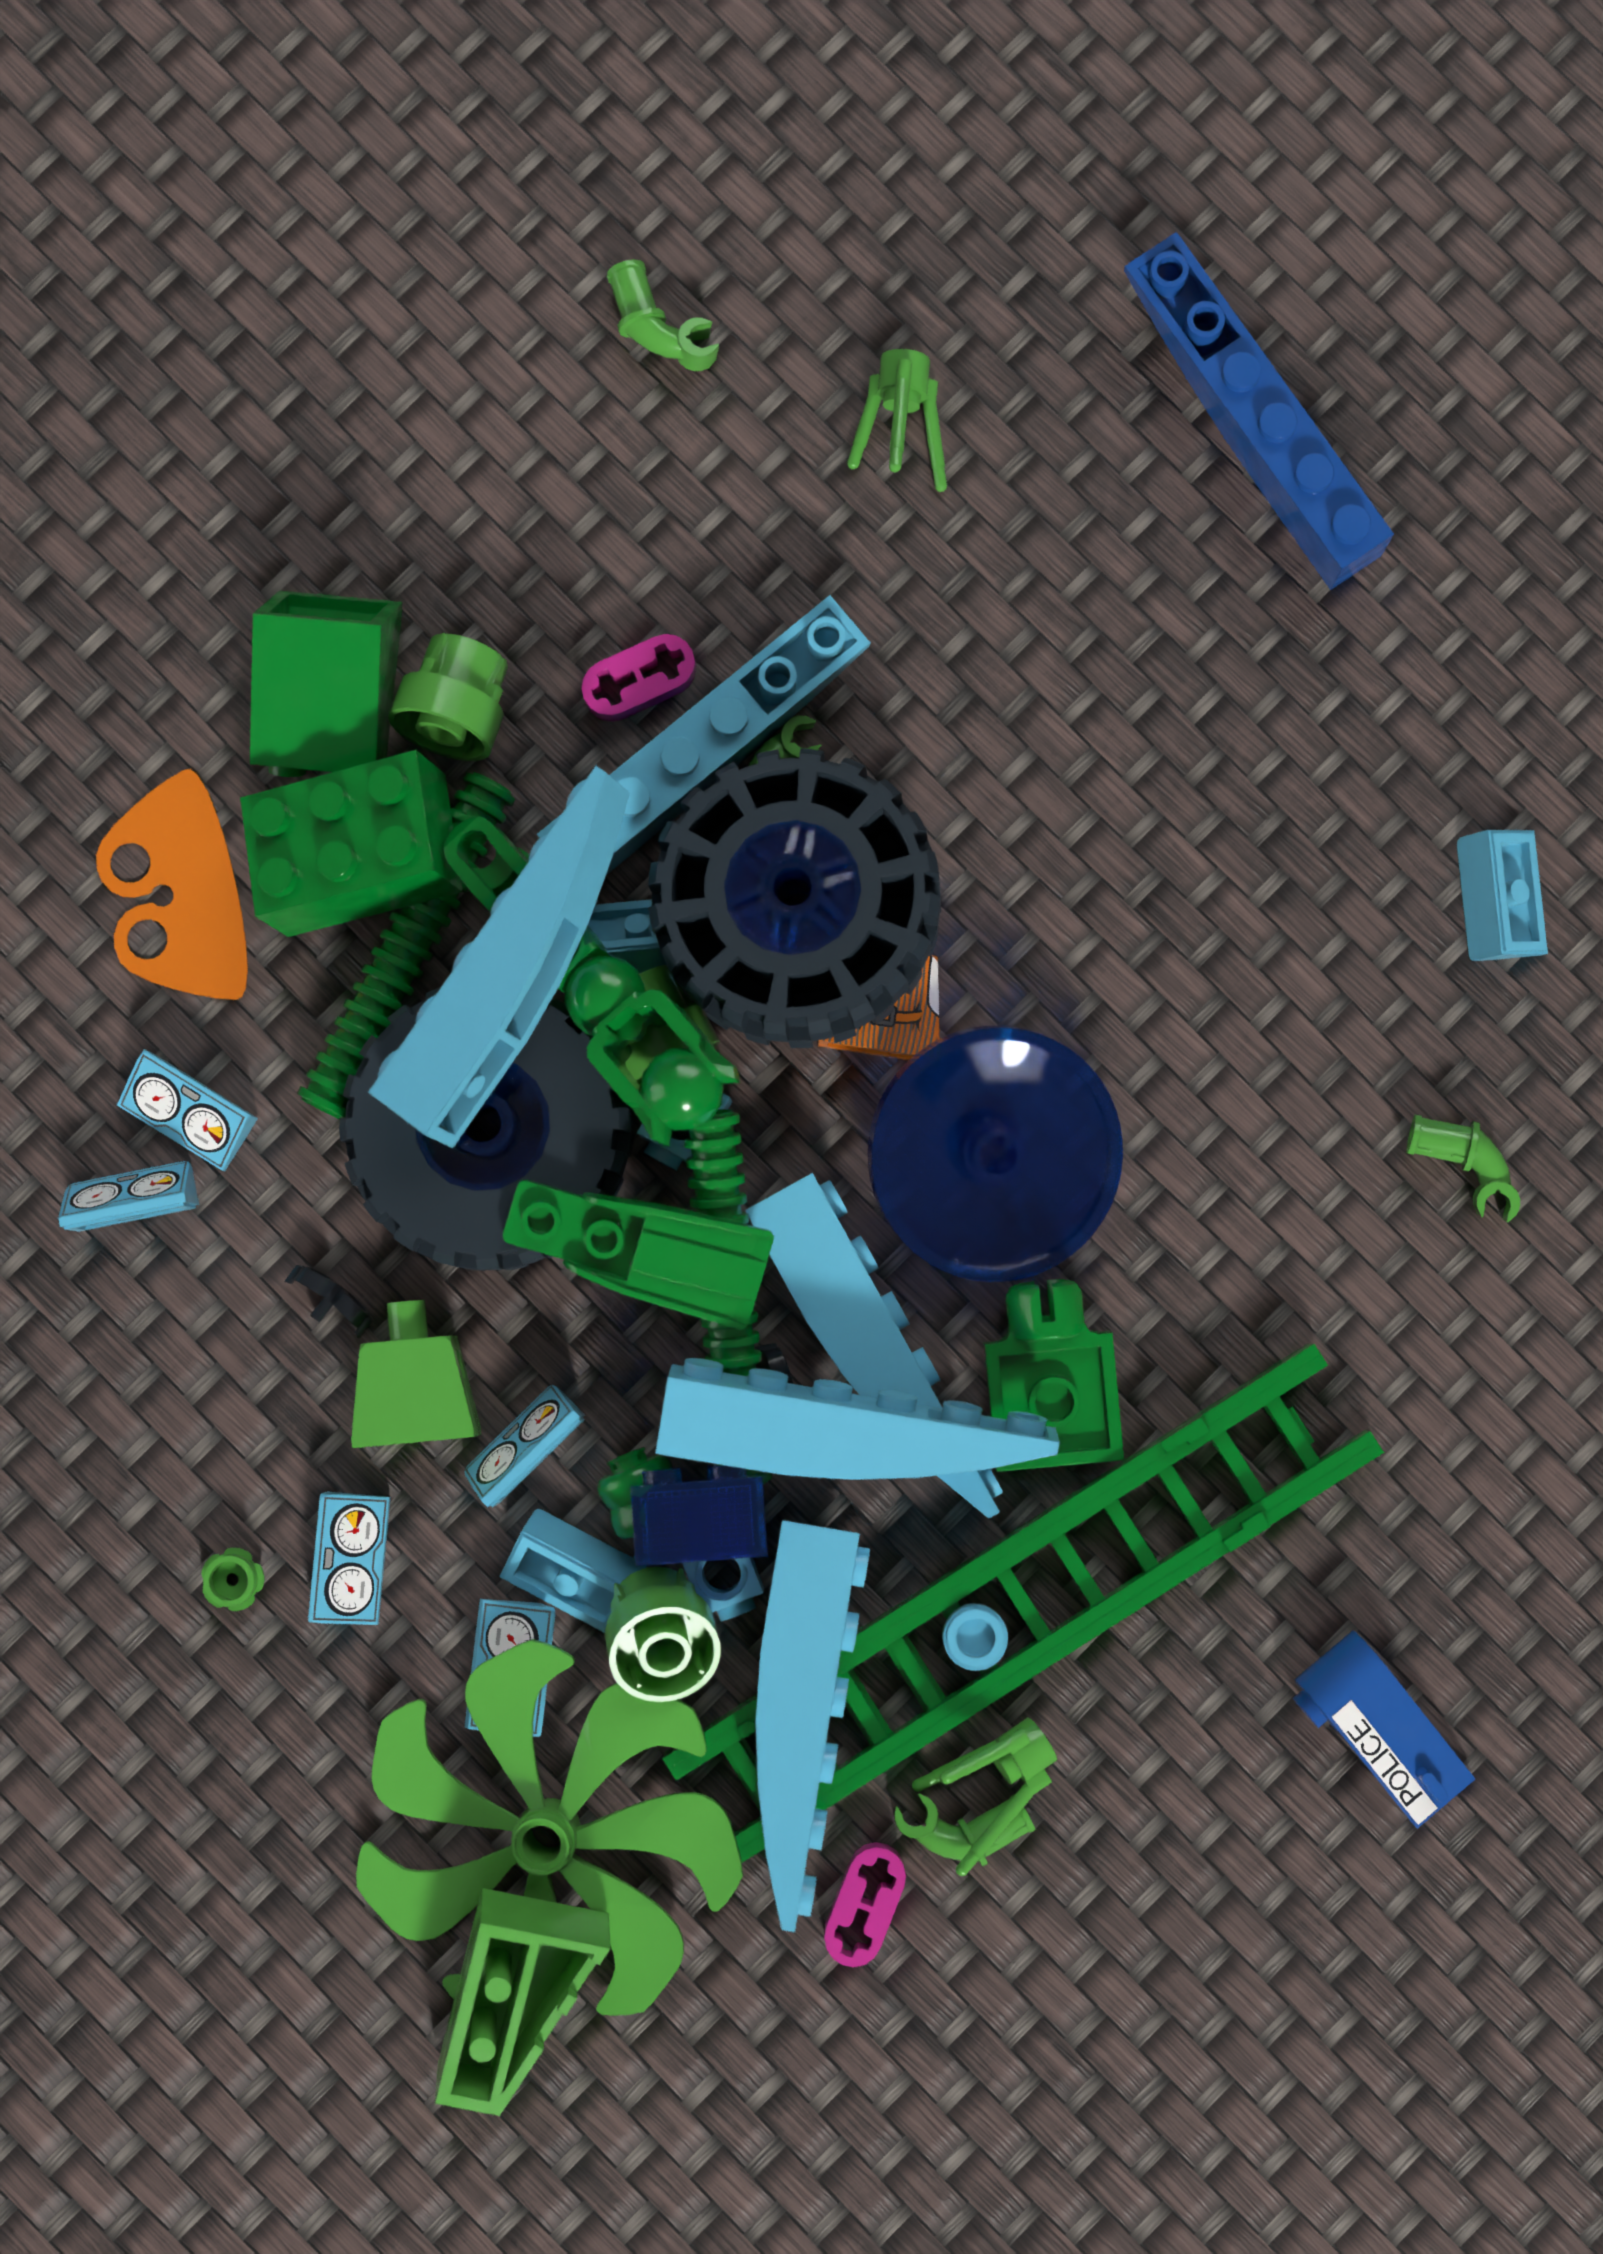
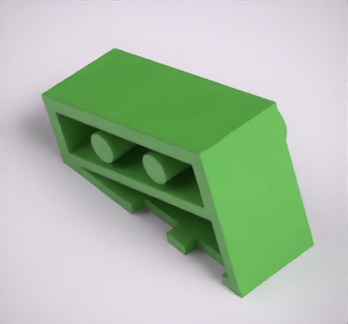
[435,1888,611,2116]

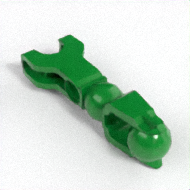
[444,816,740,1146]

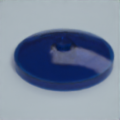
[868,1025,1123,1282]

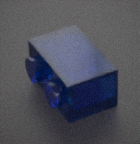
[629,1465,768,1566]

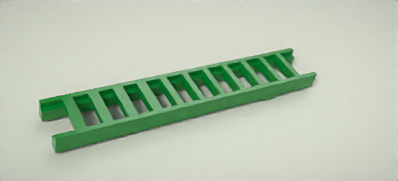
[662,1344,1384,1863]

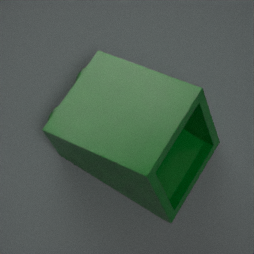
[250,591,403,777]

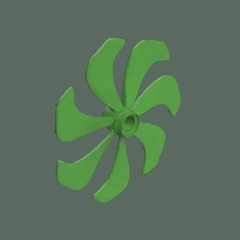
[356,1639,743,2016]

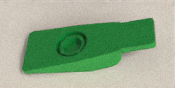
[503,1179,774,1330]

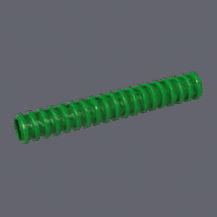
[297,772,515,1120]
[684,1109,772,1487]

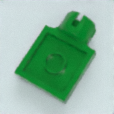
[983,1279,1124,1472]

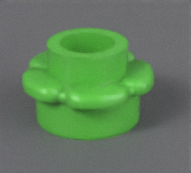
[201,1548,265,1611]

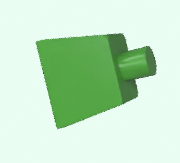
[351,1300,481,1448]

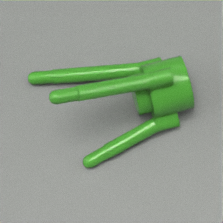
[847,349,947,492]
[912,1717,1057,1877]

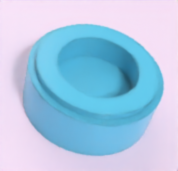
[942,1603,1008,1671]

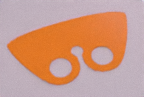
[96,769,248,1000]

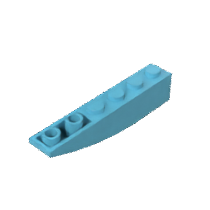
[537,595,871,875]
[368,766,630,1148]
[745,1173,1003,1518]
[655,1358,1059,1480]
[756,1520,870,1932]

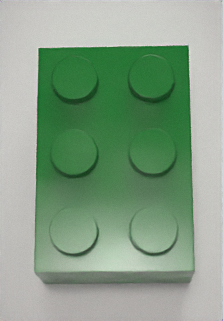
[240,750,462,937]

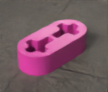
[582,634,696,722]
[824,1842,906,1967]

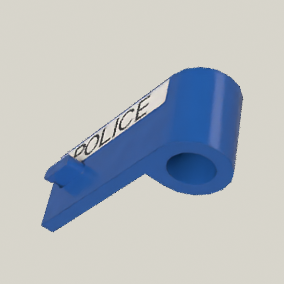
[1293,1630,1475,1829]

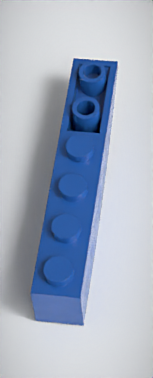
[1124,232,1394,590]

